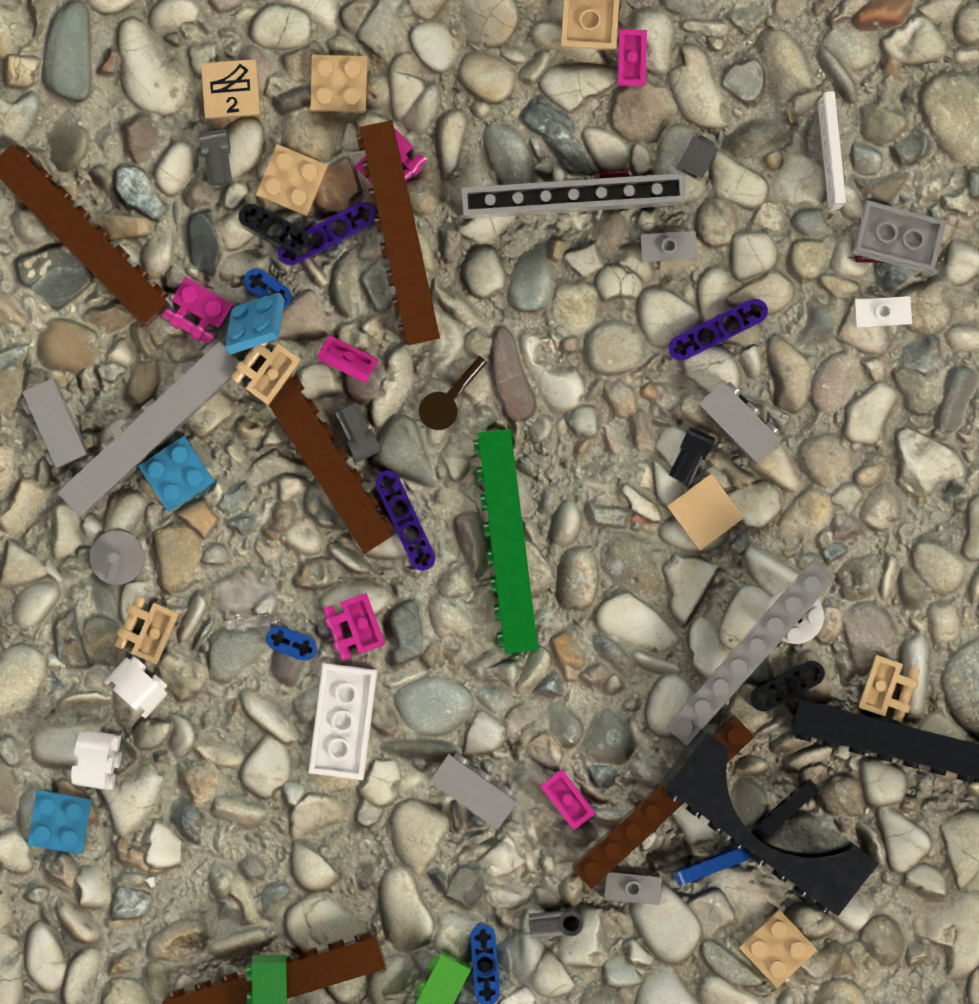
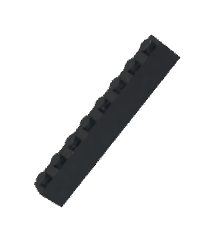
[789,698,979,783]

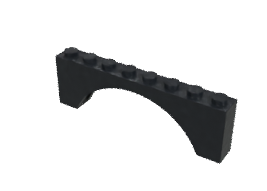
[661,729,879,916]

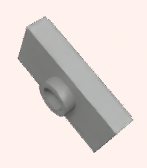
[640,231,697,263]
[604,871,662,905]

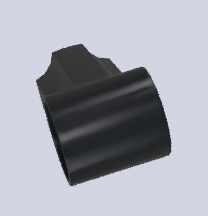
[668,426,715,486]

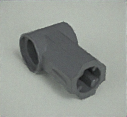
[199,129,233,186]
[335,403,382,463]
[528,907,584,939]

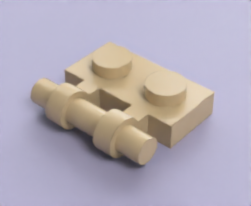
[230,342,302,405]
[114,595,180,665]
[857,655,920,723]

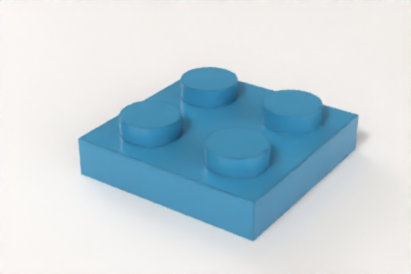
[225,293,285,354]
[138,436,215,512]
[27,790,92,854]

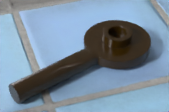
[419,356,487,431]

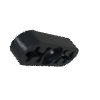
[238,204,312,256]
[750,660,825,711]
[750,778,819,840]

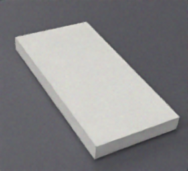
[817,91,846,210]
[308,663,378,780]

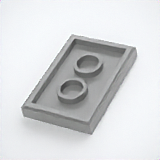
[853,200,947,275]

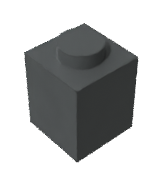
[677,135,718,182]

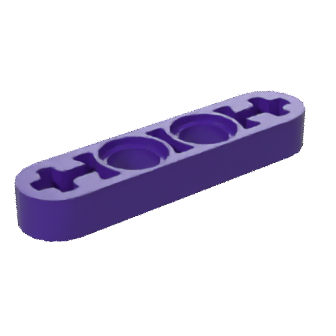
[278,202,376,266]
[668,299,768,361]
[375,471,435,571]

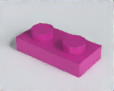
[617,29,647,87]
[317,335,379,383]
[540,769,596,830]

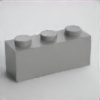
[21,378,90,469]
[697,381,781,464]
[429,752,517,829]

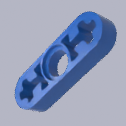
[673,847,752,886]
[471,923,500,1004]

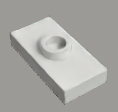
[854,296,912,328]

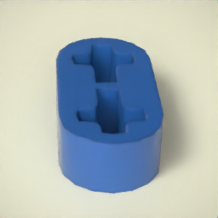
[244,268,292,310]
[266,626,318,661]

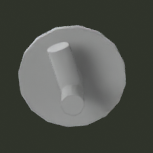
[90,530,145,585]

